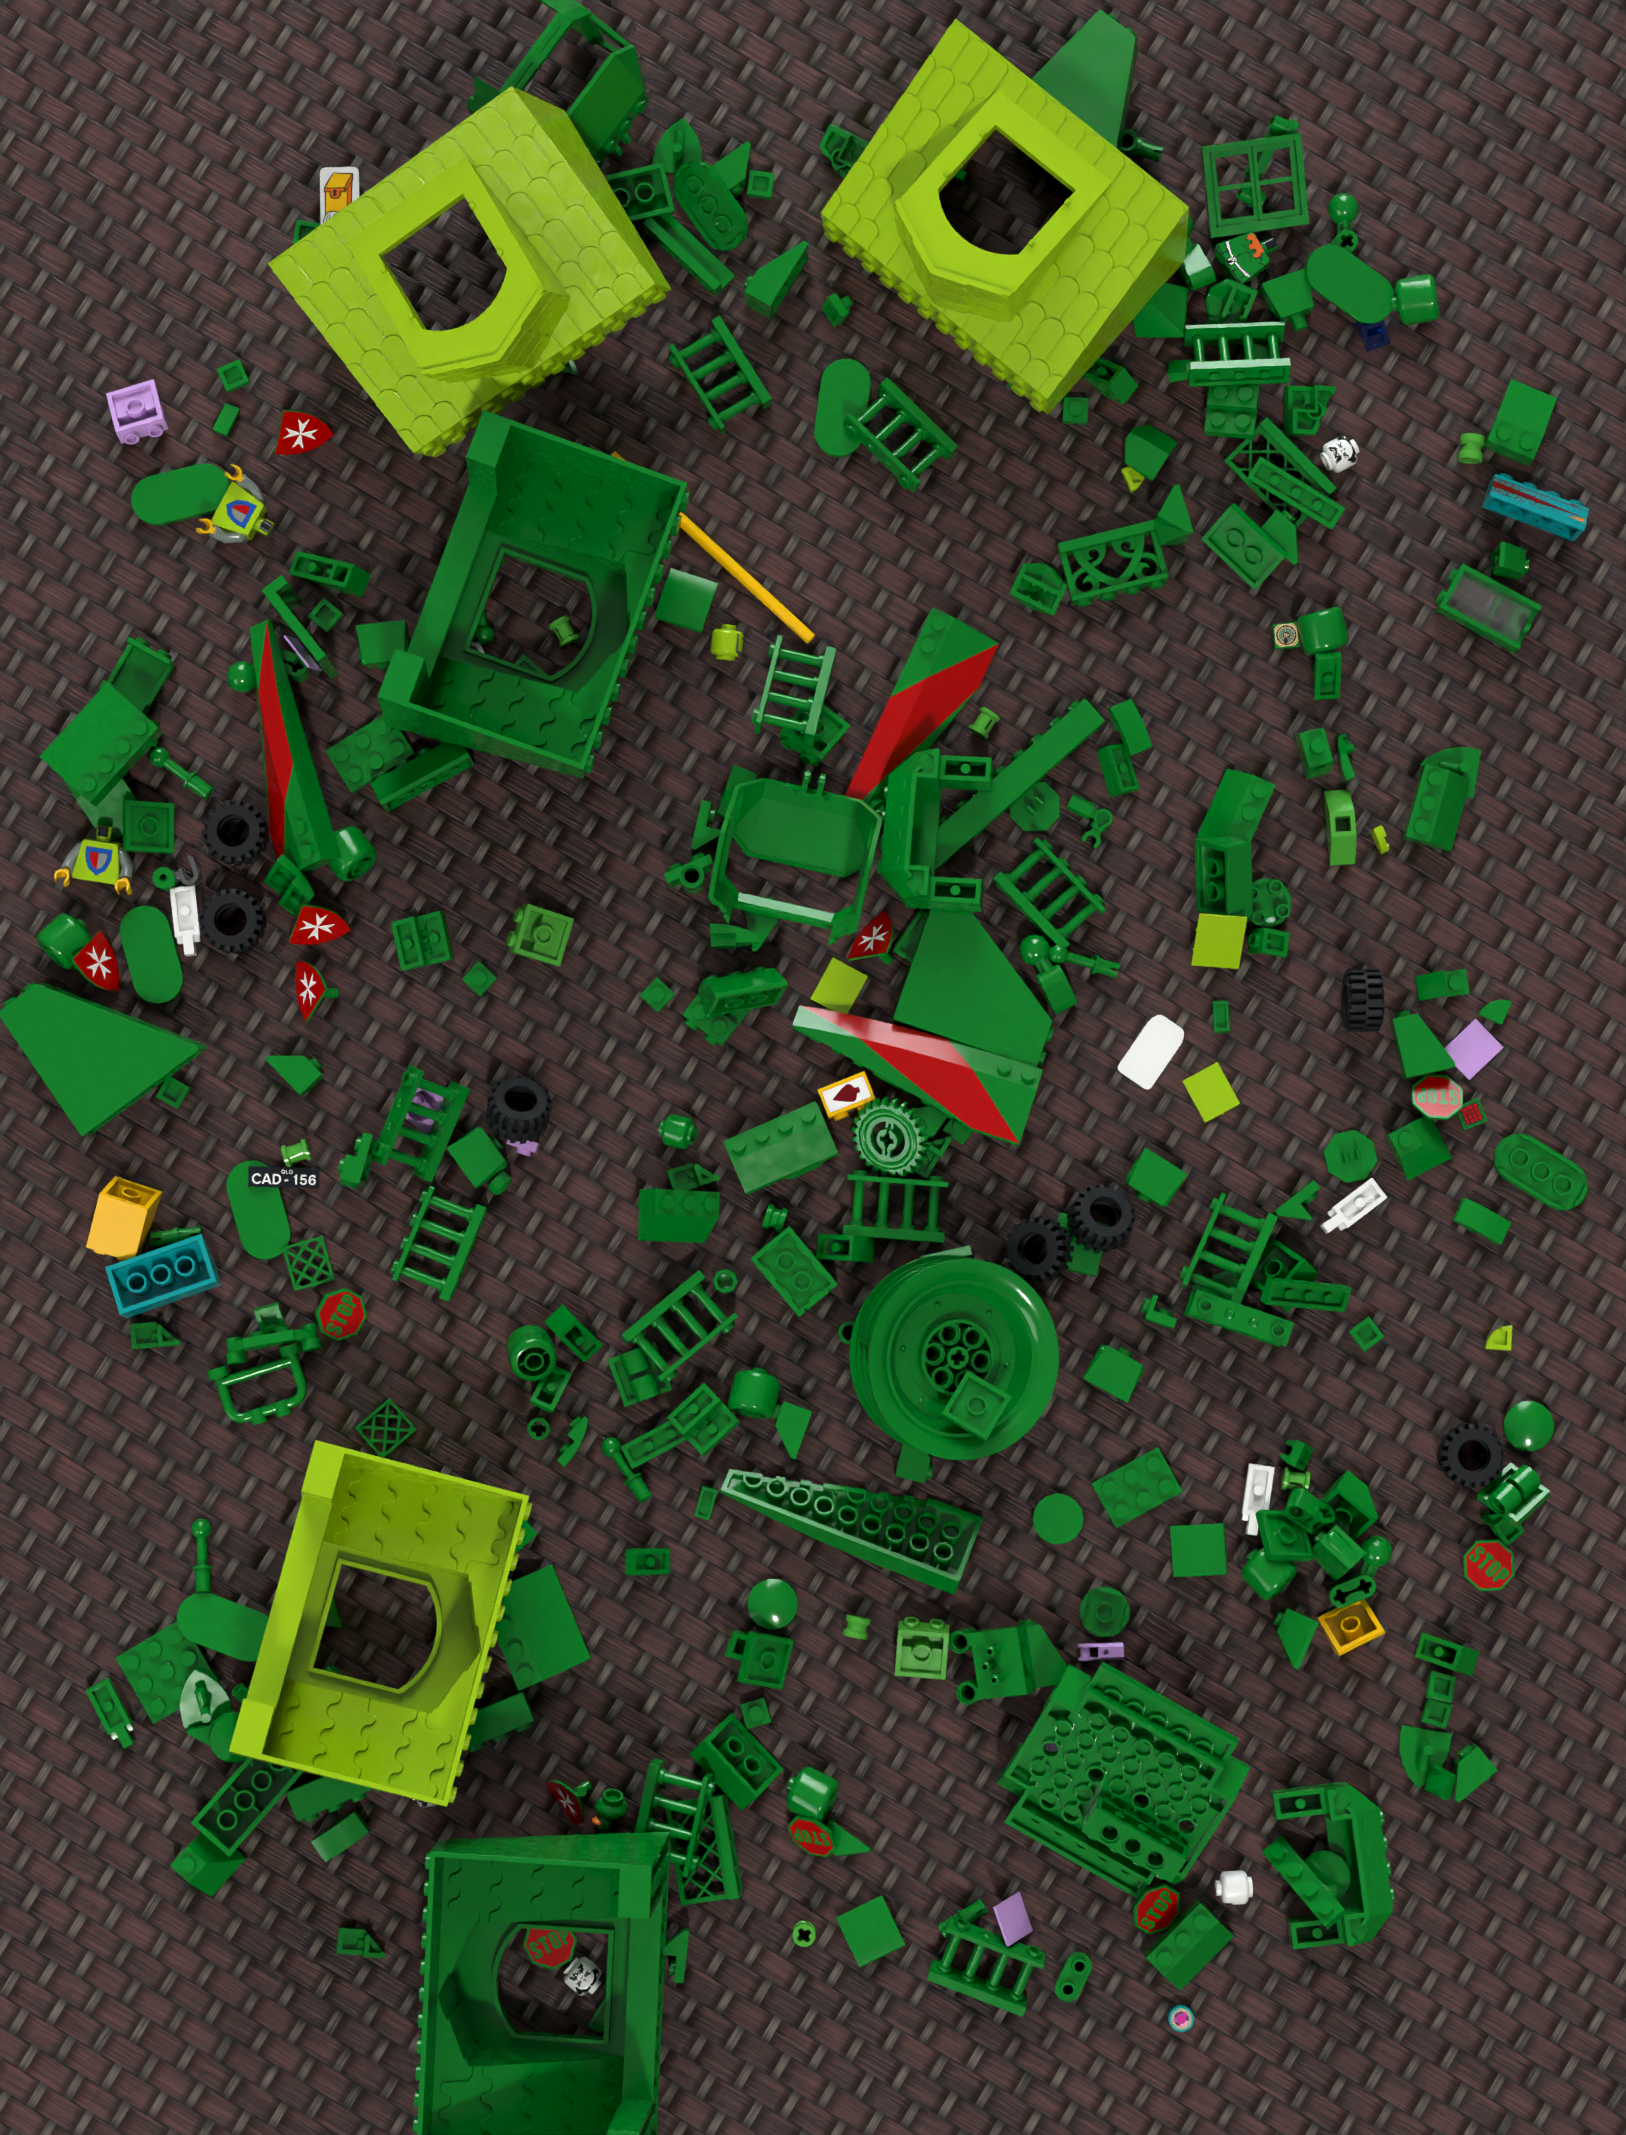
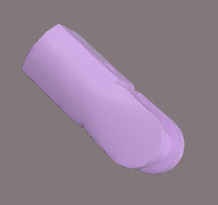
[1077,1642,1124,1661]

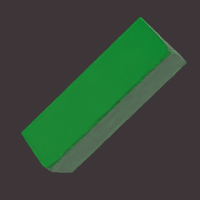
[1097,743,1140,798]

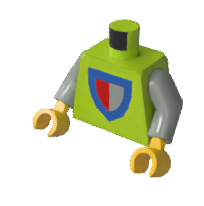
[196,464,275,544]
[54,825,134,895]

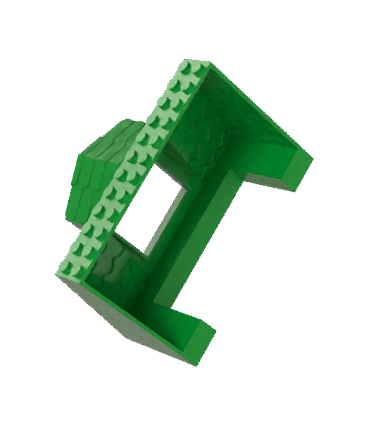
[378,410,690,779]
[413,1832,671,2135]

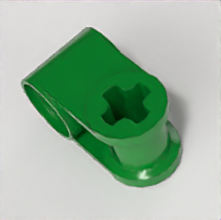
[1284,1488,1335,1535]

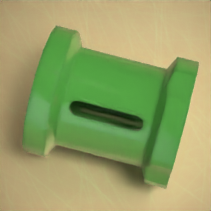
[549,615,580,648]
[968,707,1000,740]
[281,1138,312,1167]
[1281,1467,1311,1491]
[793,1920,816,1947]

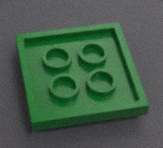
[116,1622,221,1724]

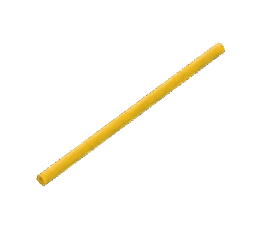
[611,451,815,644]

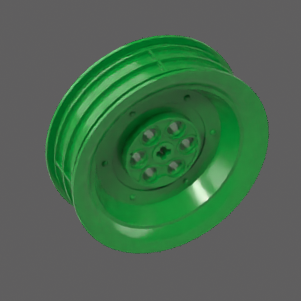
[849,1254,1059,1460]

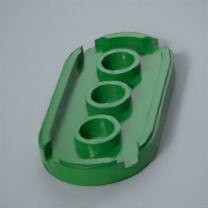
[673,160,748,251]
[1305,244,1394,324]
[814,359,871,458]
[131,463,230,526]
[120,906,184,1004]
[1493,1134,1588,1211]
[226,1160,292,1260]
[177,1592,269,1662]

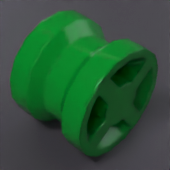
[762,1204,788,1233]

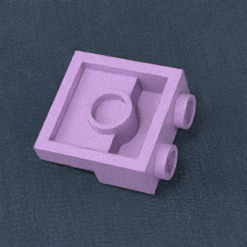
[106,379,169,445]

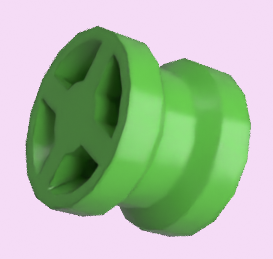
[843,1614,871,1640]

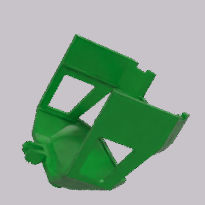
[466,0,648,169]
[708,770,883,946]

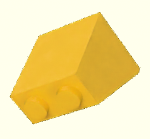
[86,1176,162,1261]

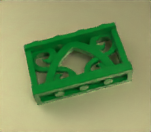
[1056,519,1169,607]

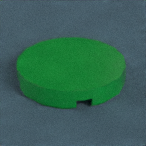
[1032,1493,1083,1545]
[1079,1586,1130,1638]
[208,1711,247,1763]

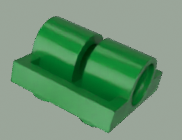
[663,853,714,894]
[608,1342,673,1407]
[1477,1462,1550,1528]

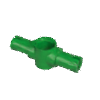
[1120,129,1164,163]

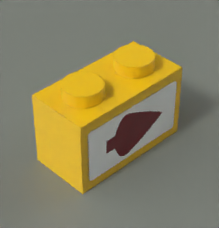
[817,1071,875,1121]

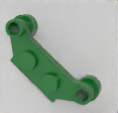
[1236,115,1299,208]
[226,1323,322,1365]

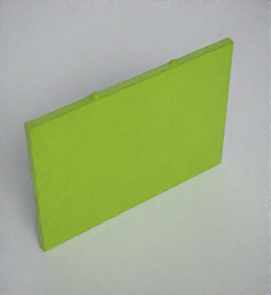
[1191,913,1247,969]

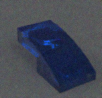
[1354,320,1391,352]

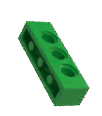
[1081,1796,1189,1883]

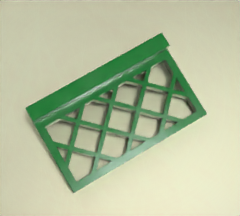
[1224,417,1337,528]
[665,1793,744,1906]

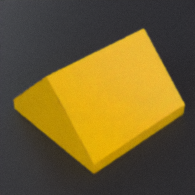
[1317,1599,1385,1656]

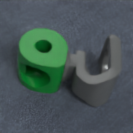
[152,856,203,891]

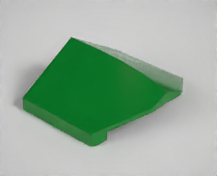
[1205,278,1258,324]
[1124,425,1178,481]
[1009,563,1068,616]

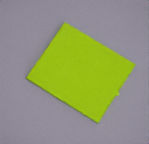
[810,958,868,1014]
[1182,1062,1240,1123]

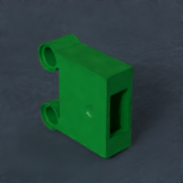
[948,1624,1036,1705]

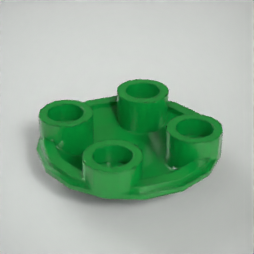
[1247,878,1291,928]
[1503,1401,1554,1451]
[748,1579,798,1629]
[1304,1850,1351,1900]

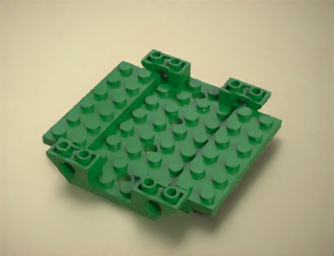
[996,1661,1250,1899]

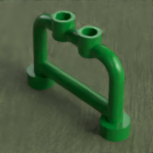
[206,1342,307,1426]

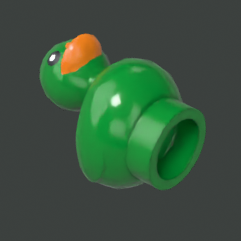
[592,1789,628,1831]

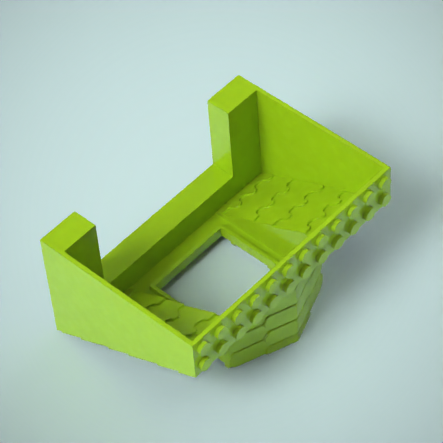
[821,19,1189,415]
[268,86,672,457]
[229,1440,532,1807]

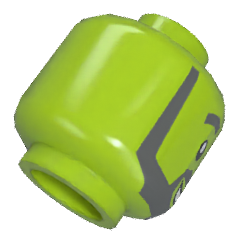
[710,624,744,661]

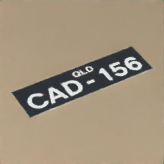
[248,1167,320,1188]

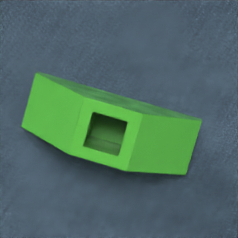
[1323,789,1357,866]

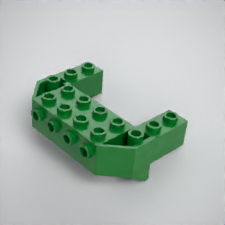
[877,749,994,912]
[1270,1781,1395,1949]

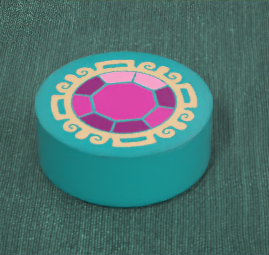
[1168,2004,1194,2032]

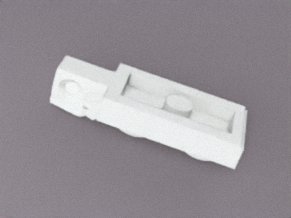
[170,885,201,957]
[1320,1178,1387,1234]
[1241,1463,1275,1536]

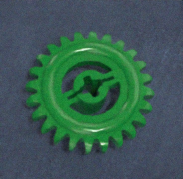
[852,1097,930,1178]

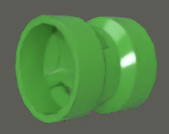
[1457,433,1485,464]

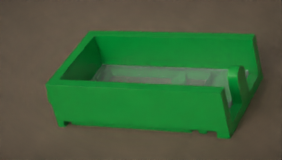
[1435,564,1542,654]

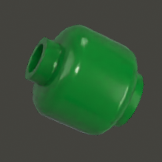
[658,1114,698,1149]

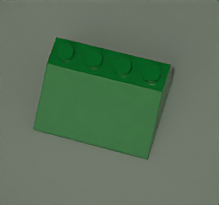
[39,683,164,807]
[494,1564,591,1691]

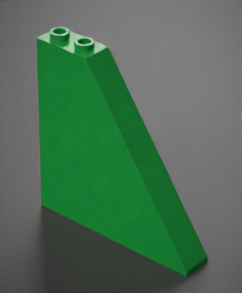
[1031,9,1138,151]
[892,909,1054,1068]
[0,982,207,1137]

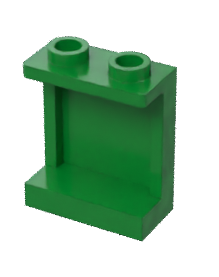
[98,637,176,716]

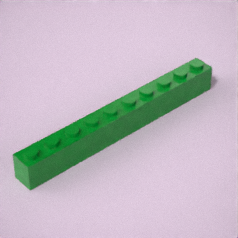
[935,699,1105,872]
[286,1690,536,1823]

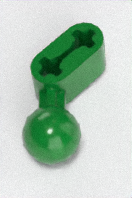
[1327,193,1359,254]
[1178,214,1216,291]
[226,648,310,693]
[1019,934,1078,1015]
[1326,1535,1393,1608]

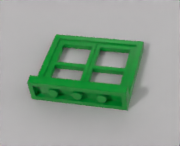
[1201,132,1309,238]
[261,575,339,680]

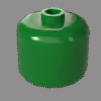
[1391,274,1440,326]
[1296,607,1349,655]
[327,826,377,882]
[36,913,92,969]
[505,1325,557,1381]
[728,1368,781,1419]
[1241,1547,1298,1601]
[786,1766,839,1823]

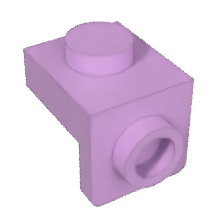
[506,1140,540,1157]

